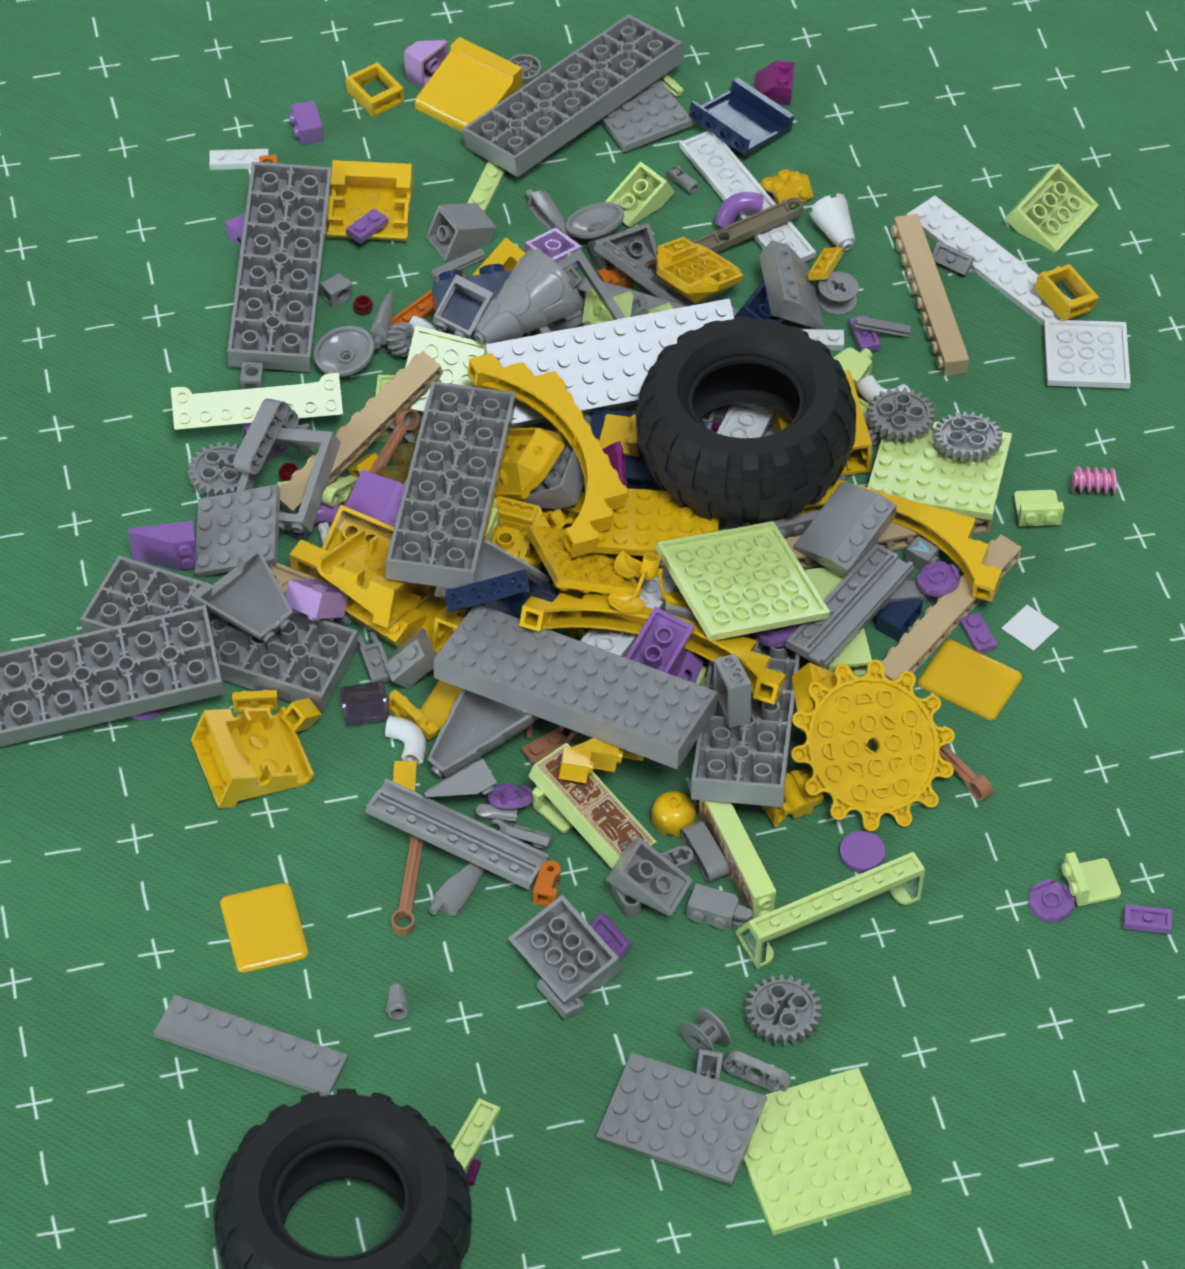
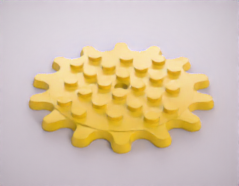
[791,659,955,831]

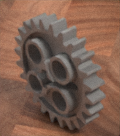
[867,387,935,443]
[934,411,1002,463]
[188,442,242,497]
[745,974,822,1046]

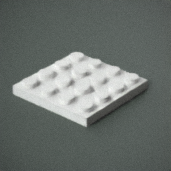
[1044,319,1131,389]

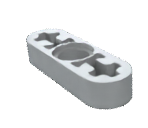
[723,1051,791,1092]

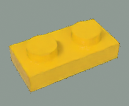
[232,690,278,713]

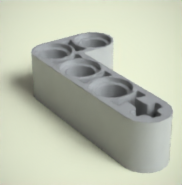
[233,398,299,475]
[611,846,694,918]

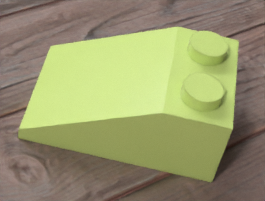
[605,161,675,227]

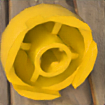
[651,791,696,837]

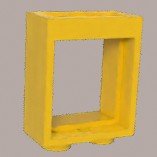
[346,62,404,118]
[1033,264,1099,321]
[289,540,336,587]

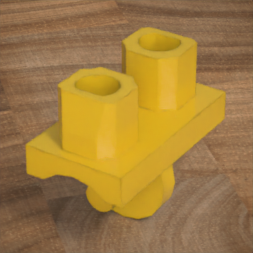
[543,509,574,530]

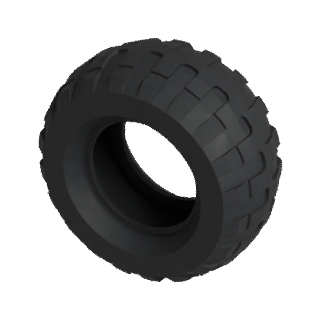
[636,317,856,525]
[214,1089,472,1269]

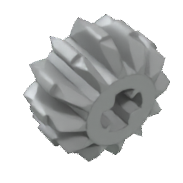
[386,322,415,357]

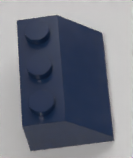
[734,280,784,323]

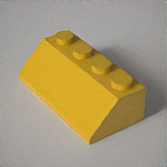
[345,597,427,648]

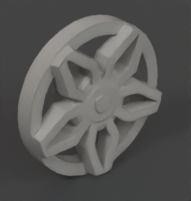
[508,54,542,83]

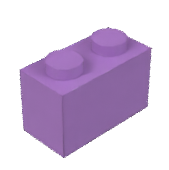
[289,100,324,145]

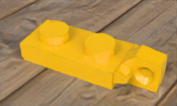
[388,689,439,740]

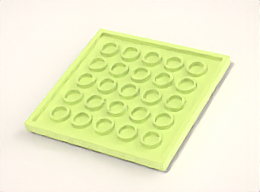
[867,422,1012,520]
[655,521,830,641]
[743,1068,912,1236]

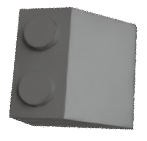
[385,628,436,689]

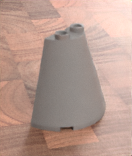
[190,545,293,643]

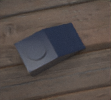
[875,599,923,642]

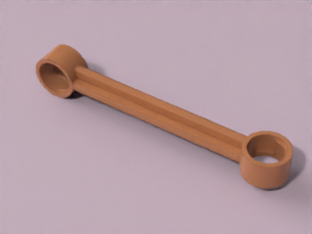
[343,408,420,506]
[939,744,993,801]
[391,834,424,936]

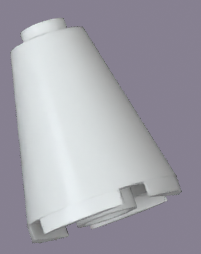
[809,194,856,251]

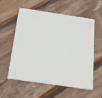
[1002,605,1059,651]

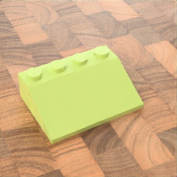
[1004,163,1099,253]

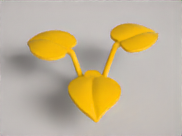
[608,550,690,614]

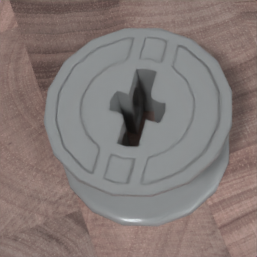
[818,272,859,315]
[680,1008,731,1055]

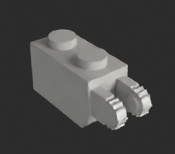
[687,883,753,931]

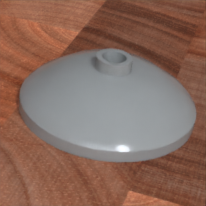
[566,202,624,240]
[314,326,375,377]

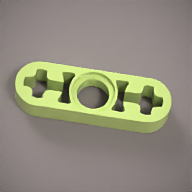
[322,475,358,507]

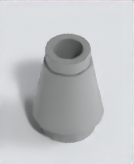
[386,984,410,1020]

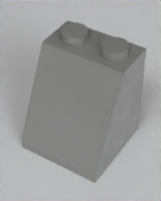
[426,203,497,262]

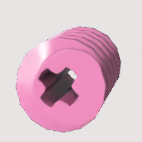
[1071,466,1117,494]

